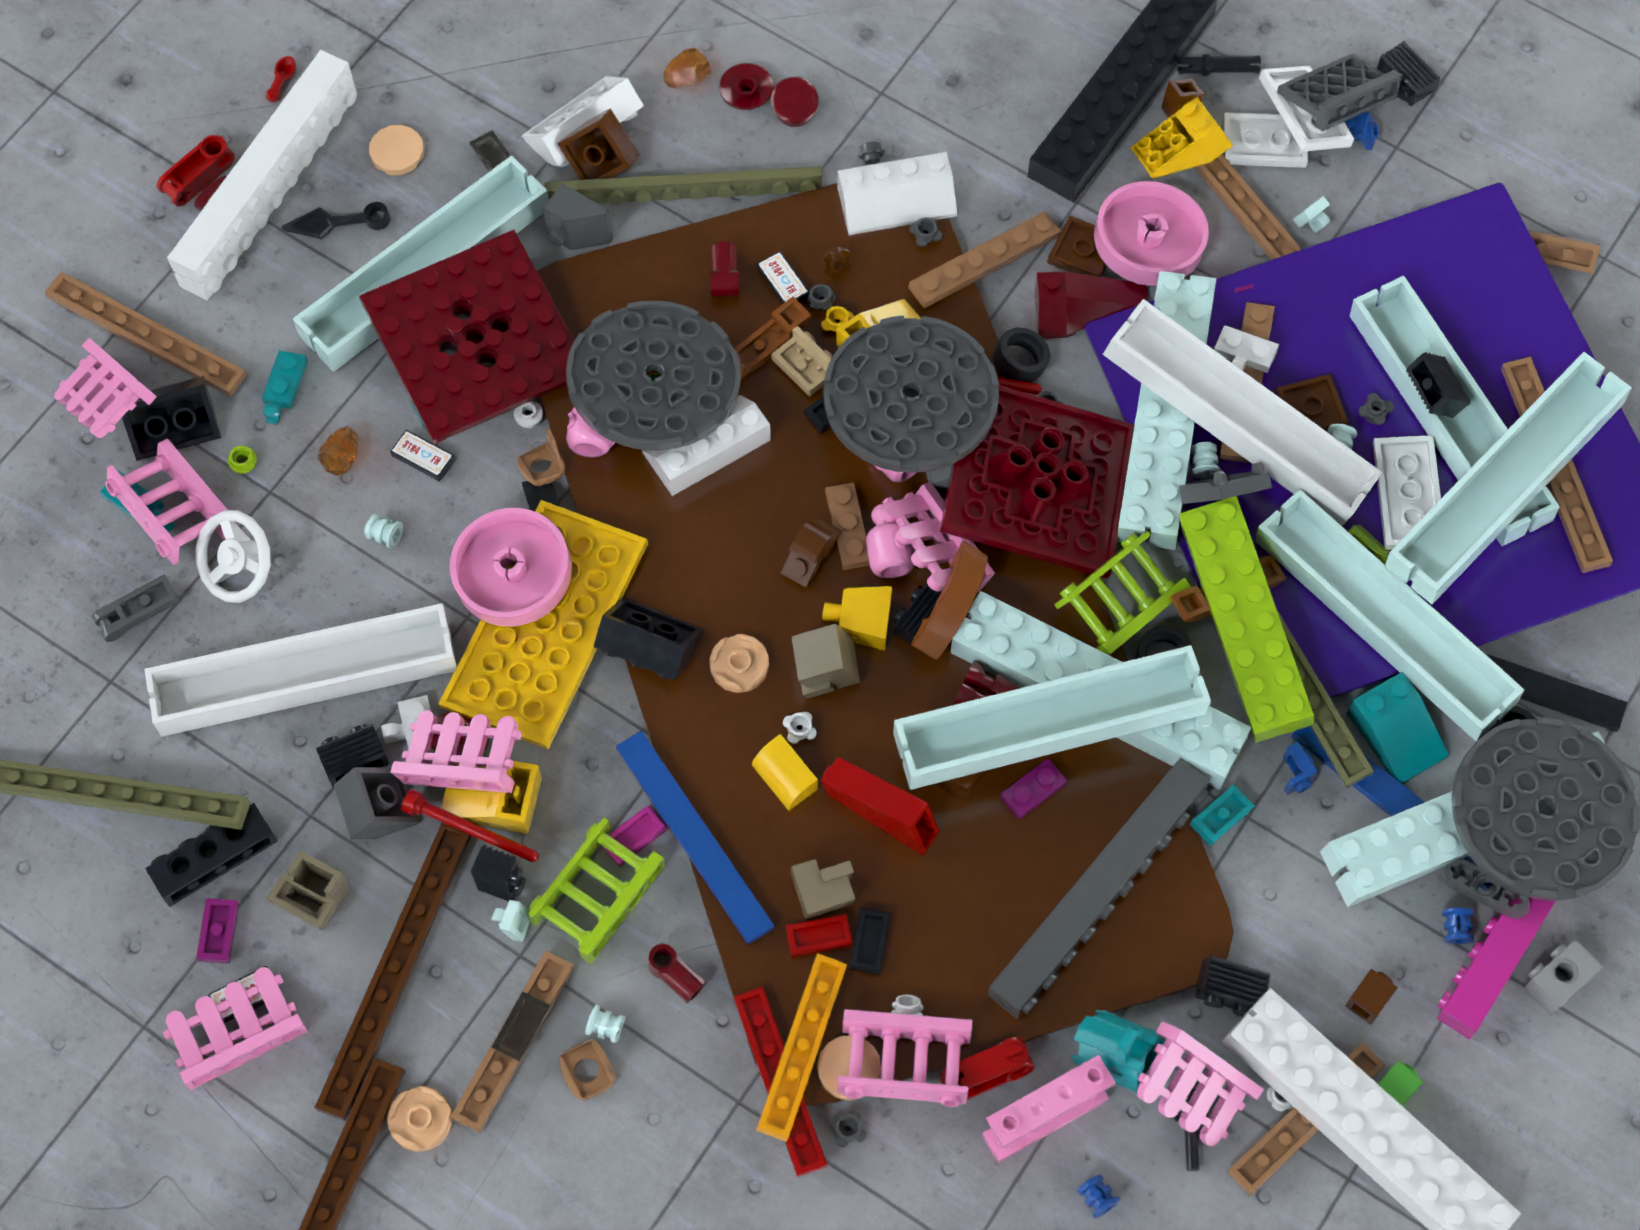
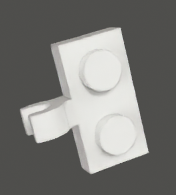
[1214,325,1279,373]
[381,695,435,753]

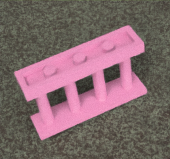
[105,439,228,566]
[837,1009,972,1107]
[982,1055,1116,1163]

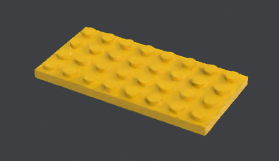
[438,500,648,750]

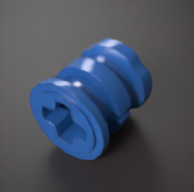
[1442,908,1474,944]
[1077,1174,1121,1218]

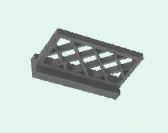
[1277,53,1402,131]

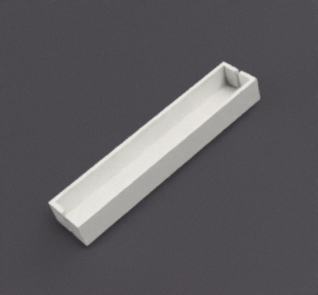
[167,50,357,301]
[1103,299,1383,526]
[144,603,457,737]
[1222,988,1521,1230]

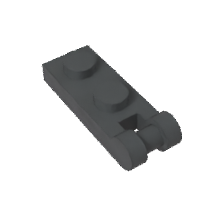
[92,574,181,642]

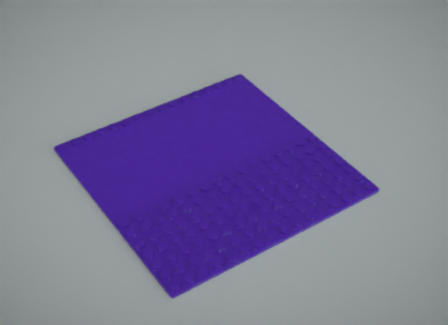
[1085,183,1640,699]

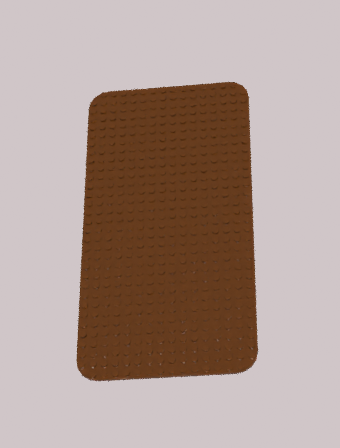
[537,183,1234,1106]

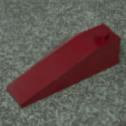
[1034,272,1148,338]

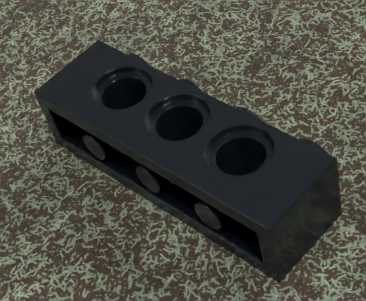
[145,803,278,907]

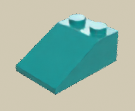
[1346,672,1449,784]

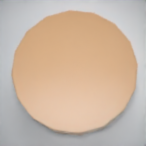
[369,125,424,176]
[709,634,769,693]
[817,1035,881,1101]
[387,1086,452,1152]

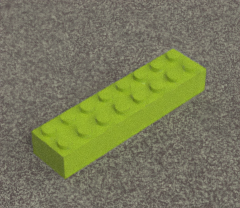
[1179,496,1314,743]

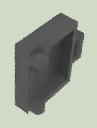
[1179,462,1272,504]

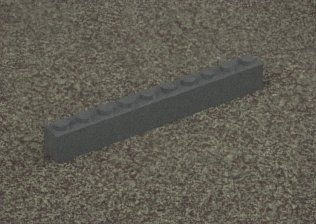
[987,758,1210,1019]

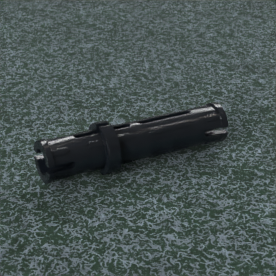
[1178,54,1261,76]

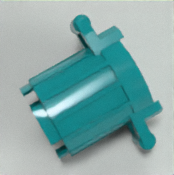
[1072,1010,1165,1093]

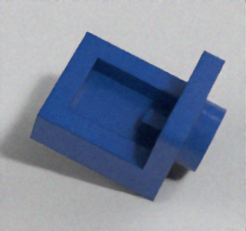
[1344,112,1379,150]
[1283,741,1318,795]

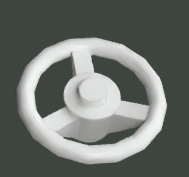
[196,510,271,603]

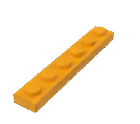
[756,953,847,1142]

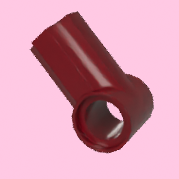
[710,241,739,297]
[648,943,706,1004]

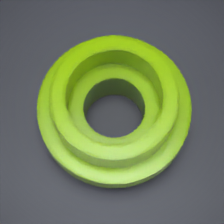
[228,445,257,474]

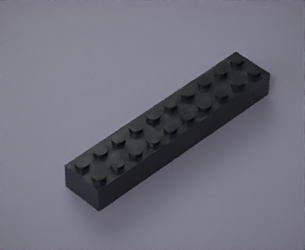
[1027,0,1217,203]

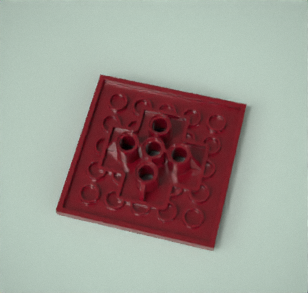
[359,230,574,444]
[939,385,1135,579]

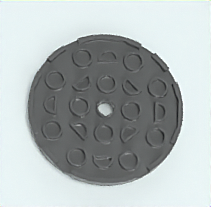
[566,301,741,451]
[823,315,999,473]
[1452,717,1640,901]

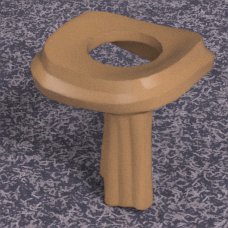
[517,429,566,486]
[559,1039,615,1101]

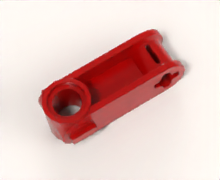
[156,135,235,207]
[940,1037,1035,1100]

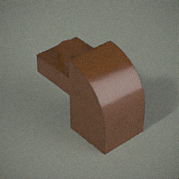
[781,517,841,587]

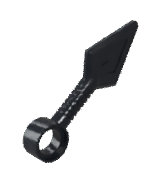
[282,202,391,239]

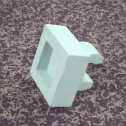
[1293,196,1331,233]
[491,900,531,942]

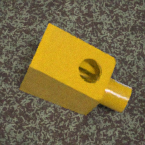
[822,586,892,650]

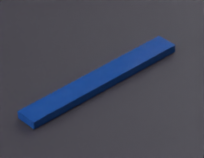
[1291,726,1492,892]
[616,731,774,945]

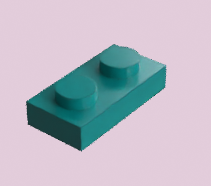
[1189,784,1255,847]

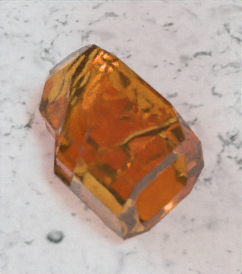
[663,47,711,88]
[318,426,359,476]

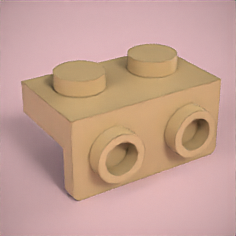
[771,326,833,397]

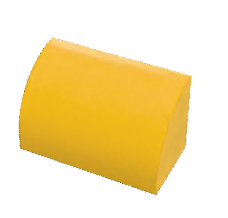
[752,734,818,811]

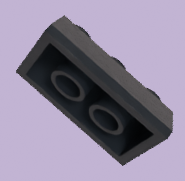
[122,376,221,461]
[593,597,704,680]

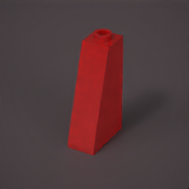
[821,757,940,856]

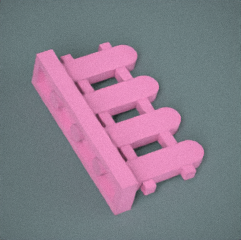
[54,338,157,438]
[879,482,995,592]
[391,710,522,793]
[163,967,308,1090]
[1137,1021,1264,1147]

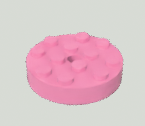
[1094,181,1209,286]
[450,508,572,626]

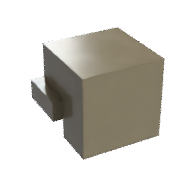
[792,624,860,699]
[266,850,350,931]
[790,859,855,920]

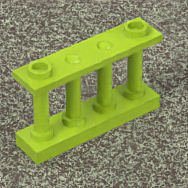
[1054,530,1191,655]
[528,817,665,965]

